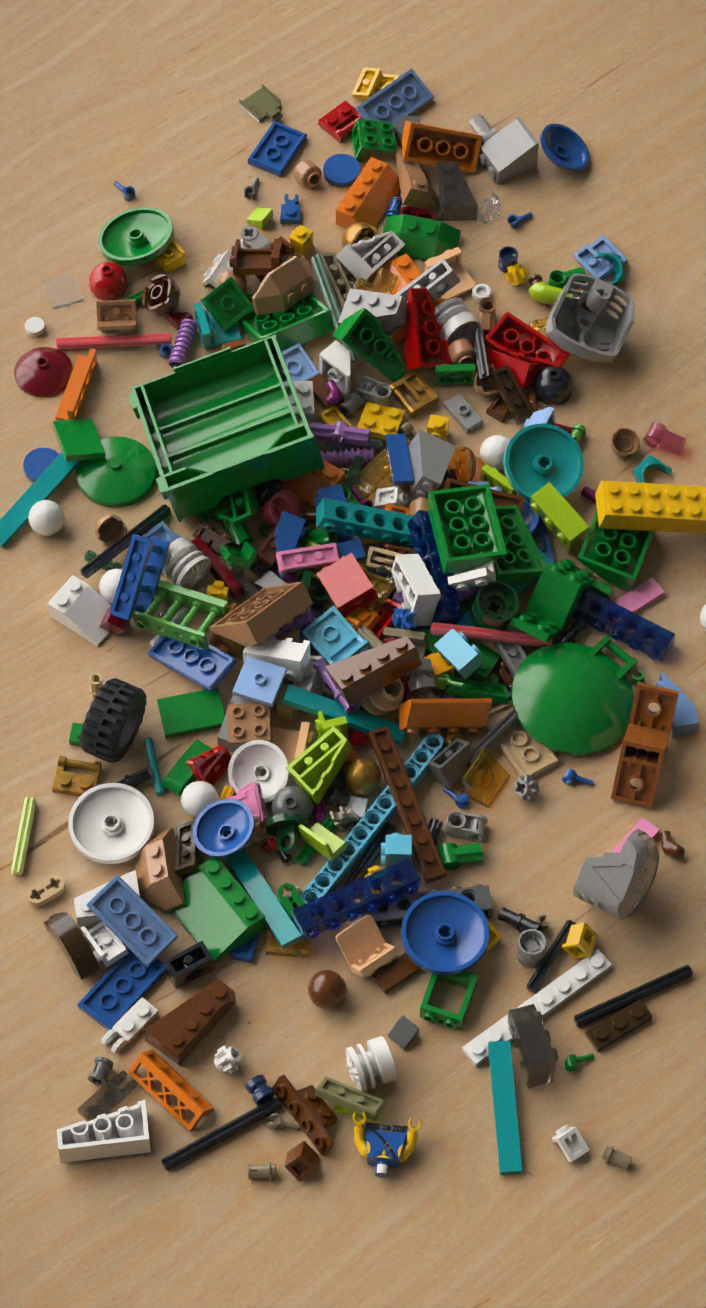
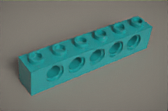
[316,497,436,551]

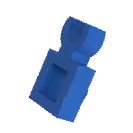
[280,194,300,225]
[392,608,417,630]

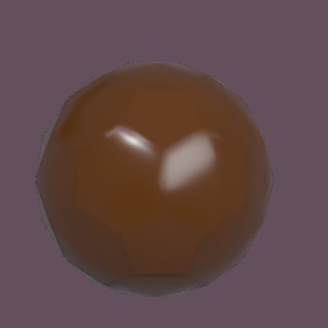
[308,970,347,1009]

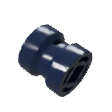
[498,246,518,273]
[245,1074,275,1106]

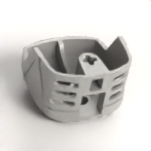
[545,274,635,363]
[573,829,659,920]

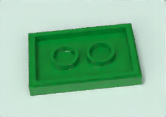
[53,418,105,462]
[157,687,225,738]

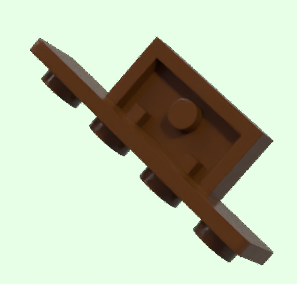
[272,1075,338,1156]

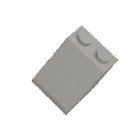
[478,117,539,184]
[408,429,456,499]

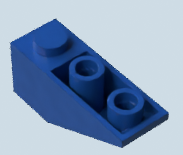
[274,511,307,580]

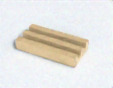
[365,546,404,573]

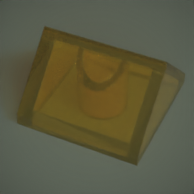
[461,748,510,808]

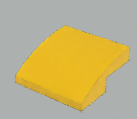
[352,68,400,102]

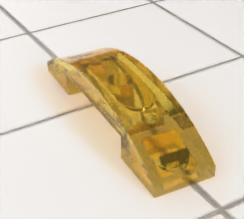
[350,442,409,499]

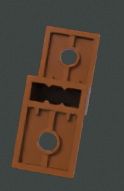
[611,682,679,808]

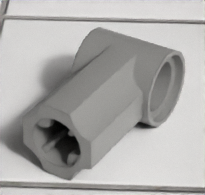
[469,114,498,145]

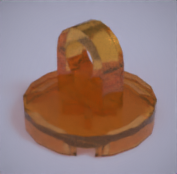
[447,446,485,483]

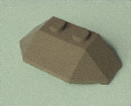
[318,252,366,313]

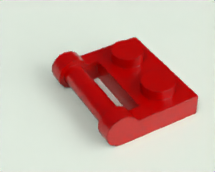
[318,100,363,142]

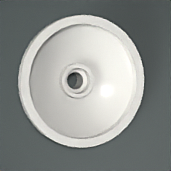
[228,740,290,803]

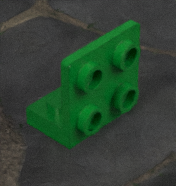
[351,118,397,163]
[434,361,475,385]

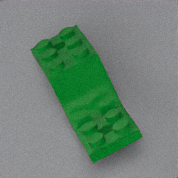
[509,559,599,643]

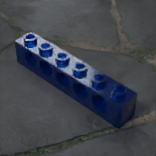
[407,510,463,625]
[572,589,675,662]
[292,857,421,941]

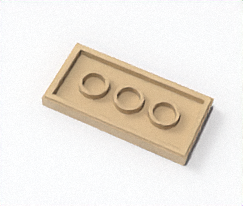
[485,700,559,778]

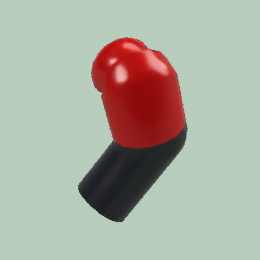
[262,838,292,863]

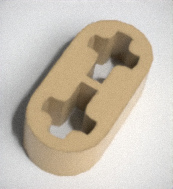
[27,875,65,908]

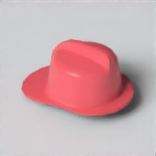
[261,489,300,526]

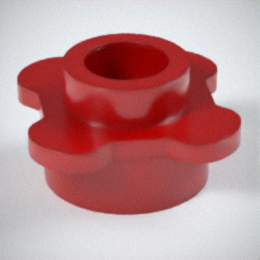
[348,729,370,747]

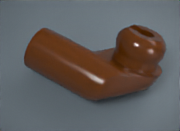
[527,391,544,412]

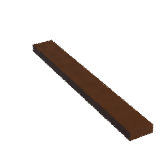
[368,726,447,884]

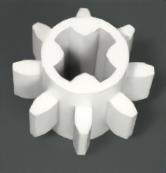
[214,1045,242,1074]

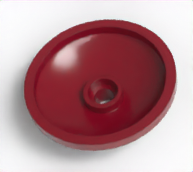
[14,347,73,397]

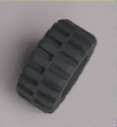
[80,678,147,763]

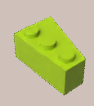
[530,482,589,555]
[286,726,352,805]

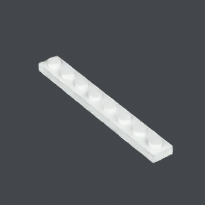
[462,949,612,1067]

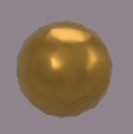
[344,757,382,795]

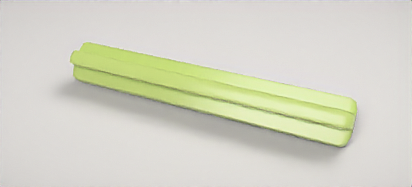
[11,797,36,876]

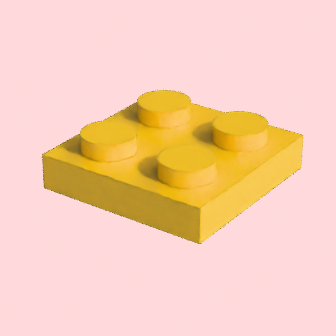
[357,402,405,440]

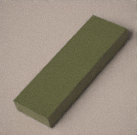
[315,1076,386,1120]

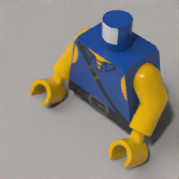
[352,1112,422,1178]

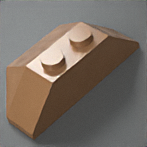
[252,256,313,315]
[134,828,185,912]

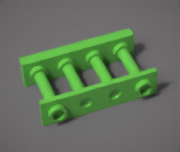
[133,580,229,650]

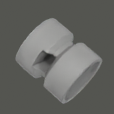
[406,658,437,695]
[517,929,546,968]

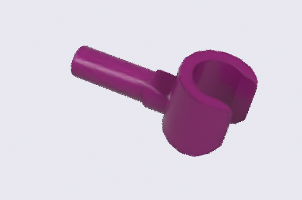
[349,486,373,507]

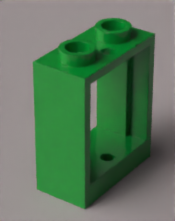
[420,971,478,1030]

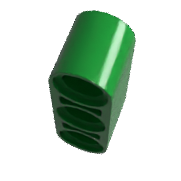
[162,739,212,797]

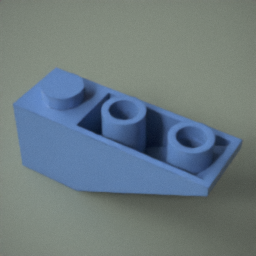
[656,673,699,737]

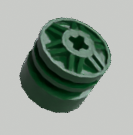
[470,581,519,630]

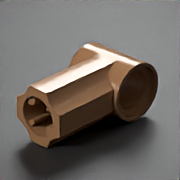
[478,297,496,337]

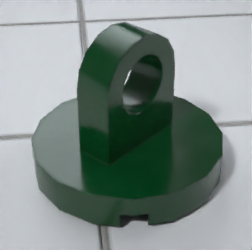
[297,569,329,605]
[266,813,308,854]

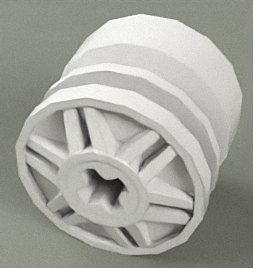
[434,297,481,345]
[162,537,212,590]
[345,1036,397,1091]

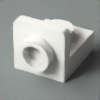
[375,486,408,509]
[551,1125,590,1162]

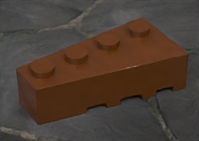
[325,636,422,706]
[144,979,236,1066]

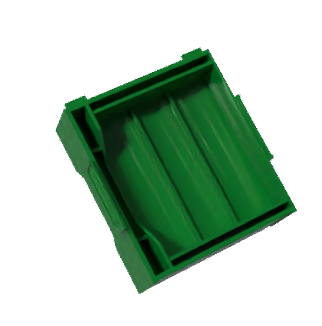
[128,335,325,523]

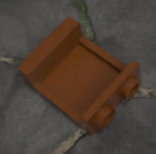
[229,239,283,275]

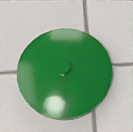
[98,207,174,266]
[76,436,156,507]

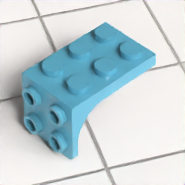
[301,605,372,665]

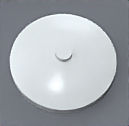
[68,783,155,864]

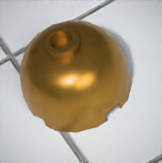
[341,222,379,248]

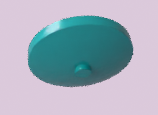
[503,423,584,500]

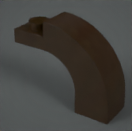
[43,912,100,980]

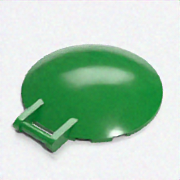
[511,634,638,756]

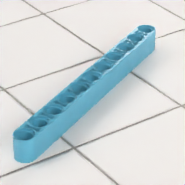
[302,733,443,915]

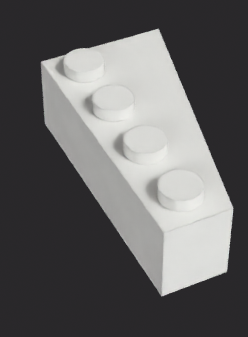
[57,1100,151,1163]

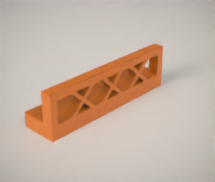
[55,348,98,421]
[128,1050,214,1131]

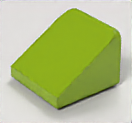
[246,207,273,230]

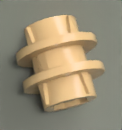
[360,678,404,716]

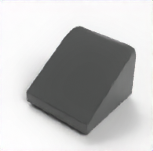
[388,1015,419,1050]

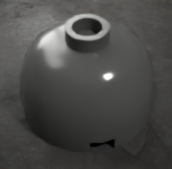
[272,785,314,822]

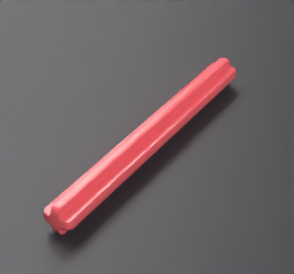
[56,333,172,349]
[430,622,552,647]

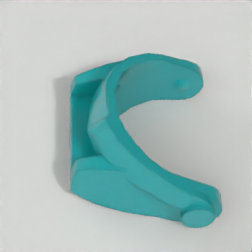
[594,252,626,285]
[632,455,672,483]

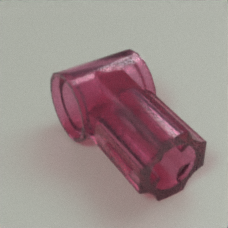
[643,422,686,455]

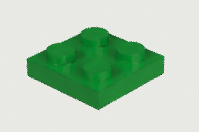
[200,276,254,331]

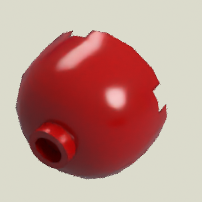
[89,262,128,301]

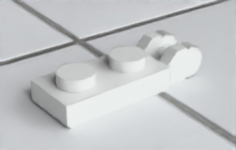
[101,997,159,1053]

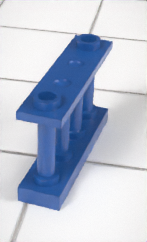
[110,534,171,620]

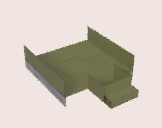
[239,84,283,122]

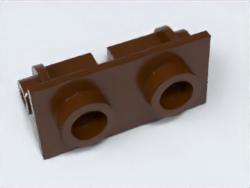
[193,523,236,556]

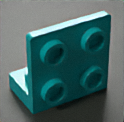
[194,303,241,348]

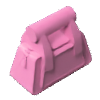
[227,782,268,822]

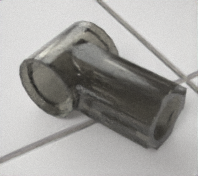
[322,767,351,810]

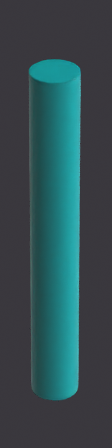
[144,737,164,796]

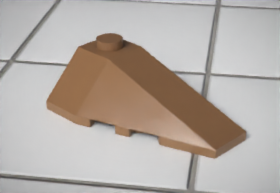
[395,149,439,212]

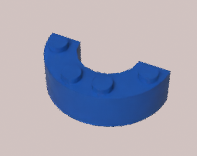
[314,484,366,561]

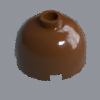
[142,274,181,315]

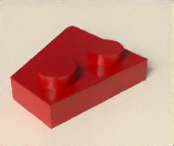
[186,745,231,786]

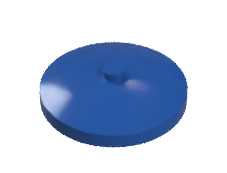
[401,891,489,975]

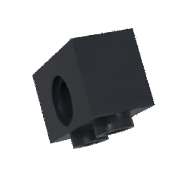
[164,940,214,989]

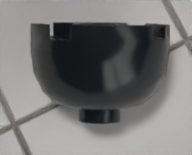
[534,366,573,406]

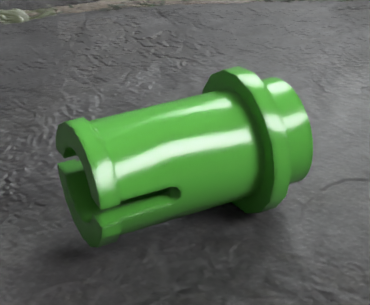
[571,424,586,445]

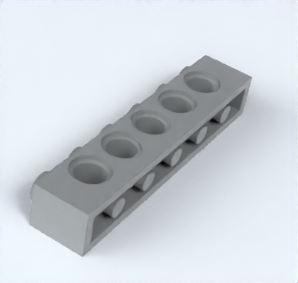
[383,258,460,336]

